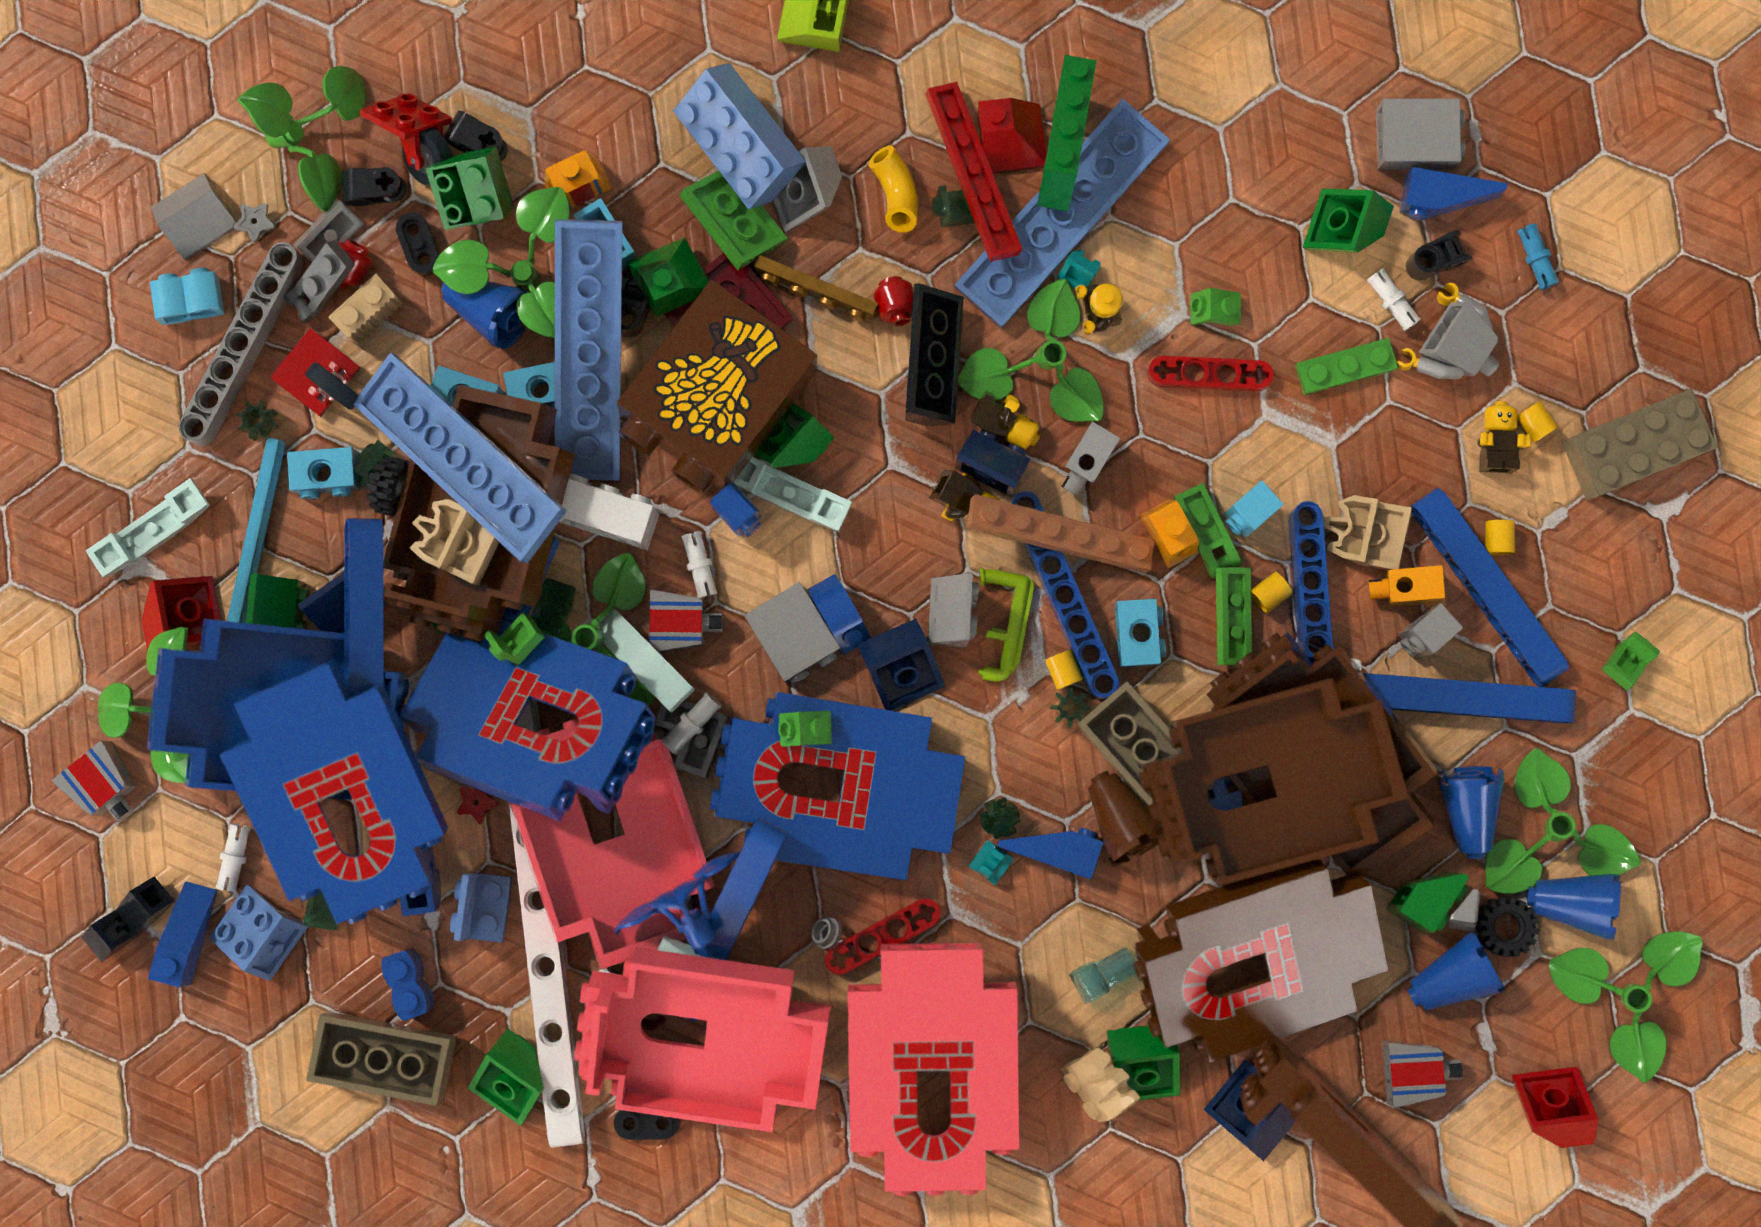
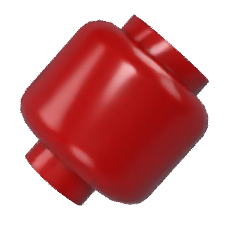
[337,239,372,289]
[873,276,914,327]

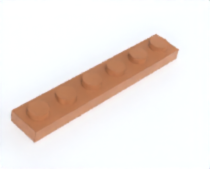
[966,494,1154,573]

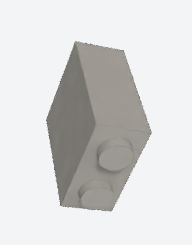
[1376,99,1466,170]
[744,582,841,685]

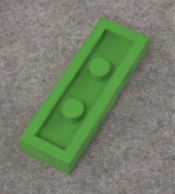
[1295,338,1398,396]
[1216,567,1252,665]

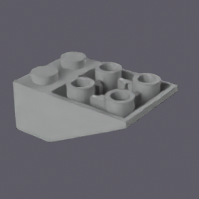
[928,573,979,648]

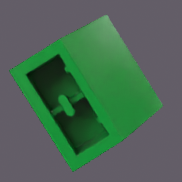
[425,147,514,230]
[1386,872,1469,933]

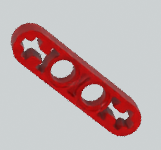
[1147,356,1274,392]
[825,898,941,975]

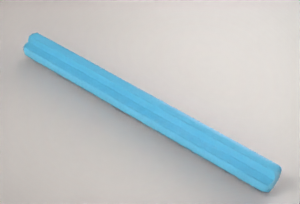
[227,438,286,623]

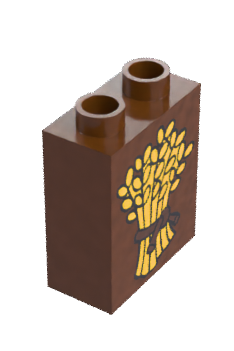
[616,279,818,494]

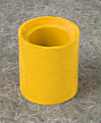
[1517,401,1559,443]
[1485,520,1515,555]
[1251,571,1293,614]
[1044,649,1084,690]

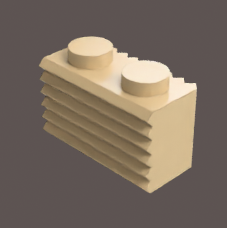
[328,274,403,345]

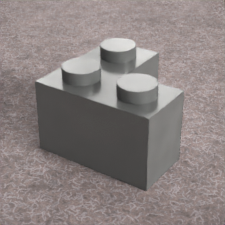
[655,700,730,779]

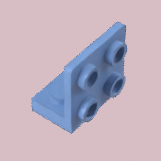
[450,872,513,943]
[210,885,308,981]

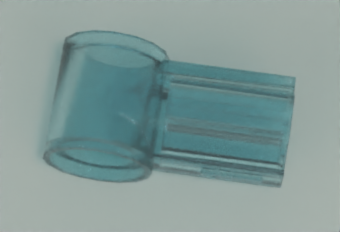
[1069,946,1136,1004]

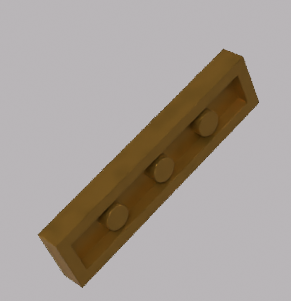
[755,255,878,322]

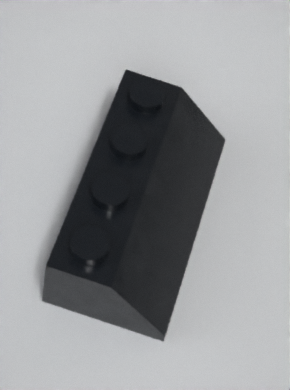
[905,283,964,426]

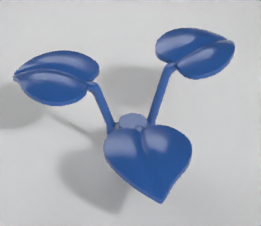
[614,851,741,950]

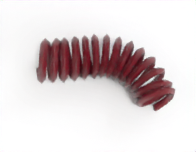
[641,1016,666,1030]

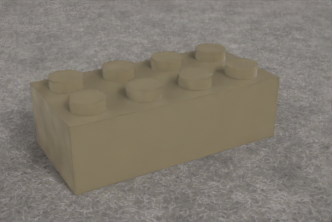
[1562,388,1718,501]
[1077,682,1216,807]
[306,1012,457,1106]

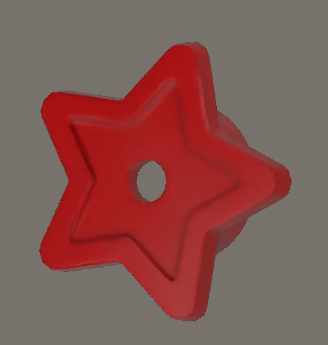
[457,787,499,824]

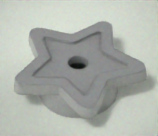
[234,203,275,243]

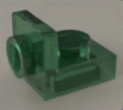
[531,578,576,635]

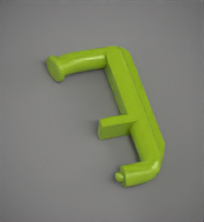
[978,567,1034,682]

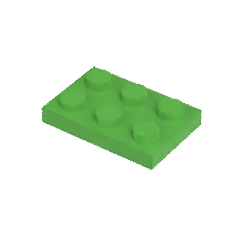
[680,171,788,270]

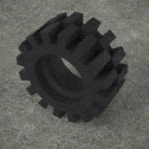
[366,457,410,517]
[1475,897,1539,957]

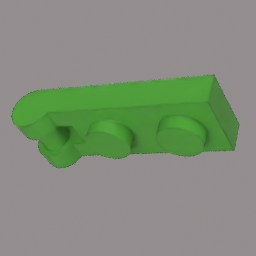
[1173,483,1242,578]

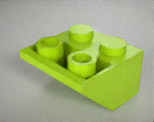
[777,0,849,52]

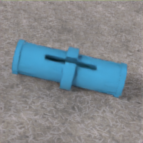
[1517,223,1560,290]

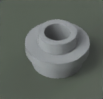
[811,917,842,950]

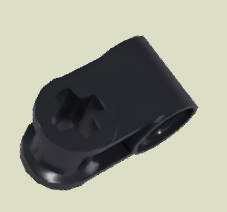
[444,110,508,161]
[342,167,407,207]
[1406,229,1473,281]
[621,272,650,338]

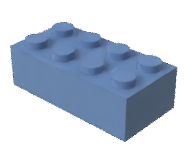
[673,63,806,210]

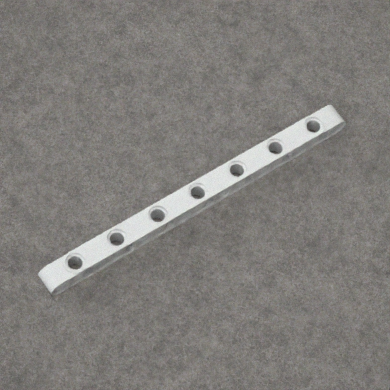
[509,698,585,1148]

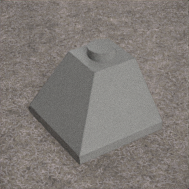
[774,147,842,233]

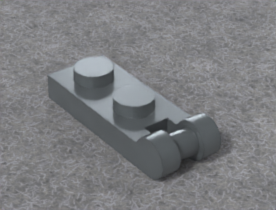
[284,240,355,324]

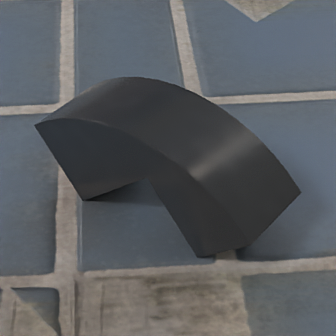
[81,876,175,962]

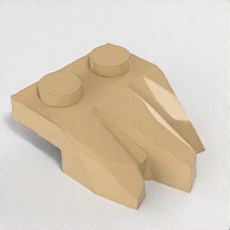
[1324,495,1412,570]
[410,499,499,586]
[1060,1048,1140,1122]

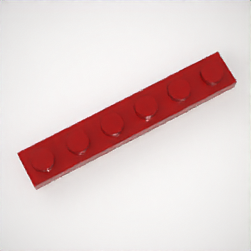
[925,82,1022,262]

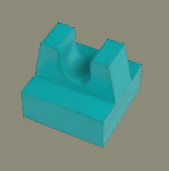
[1057,249,1101,289]
[968,840,1014,885]

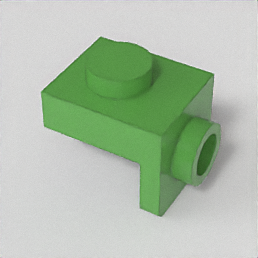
[1190,288,1241,326]
[484,612,545,665]
[1601,632,1660,690]
[778,711,832,746]

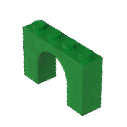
[1037,55,1097,211]

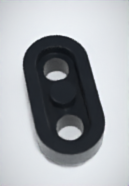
[396,212,440,276]
[614,1110,681,1140]

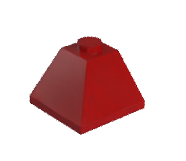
[977,98,1046,173]
[142,576,221,650]
[1512,1067,1598,1148]

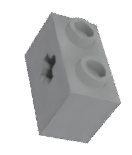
[1397,603,1463,658]

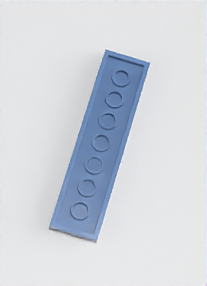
[954,99,1170,329]
[555,219,622,481]
[353,353,567,563]

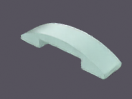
[734,457,853,532]
[86,478,209,578]
[599,608,695,713]

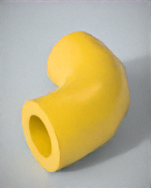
[868,145,919,233]

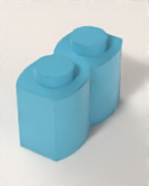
[150,268,225,325]

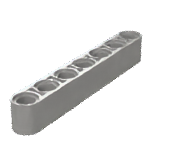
[178,242,305,446]

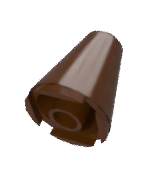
[1088,771,1162,866]

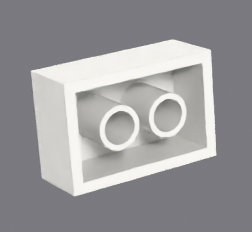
[559,474,660,551]

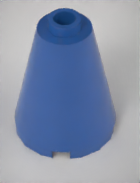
[441,281,527,349]
[1437,766,1504,859]
[1527,874,1621,940]
[1407,931,1506,1010]

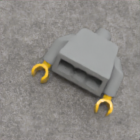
[1396,283,1499,380]

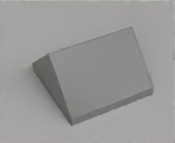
[151,173,237,260]

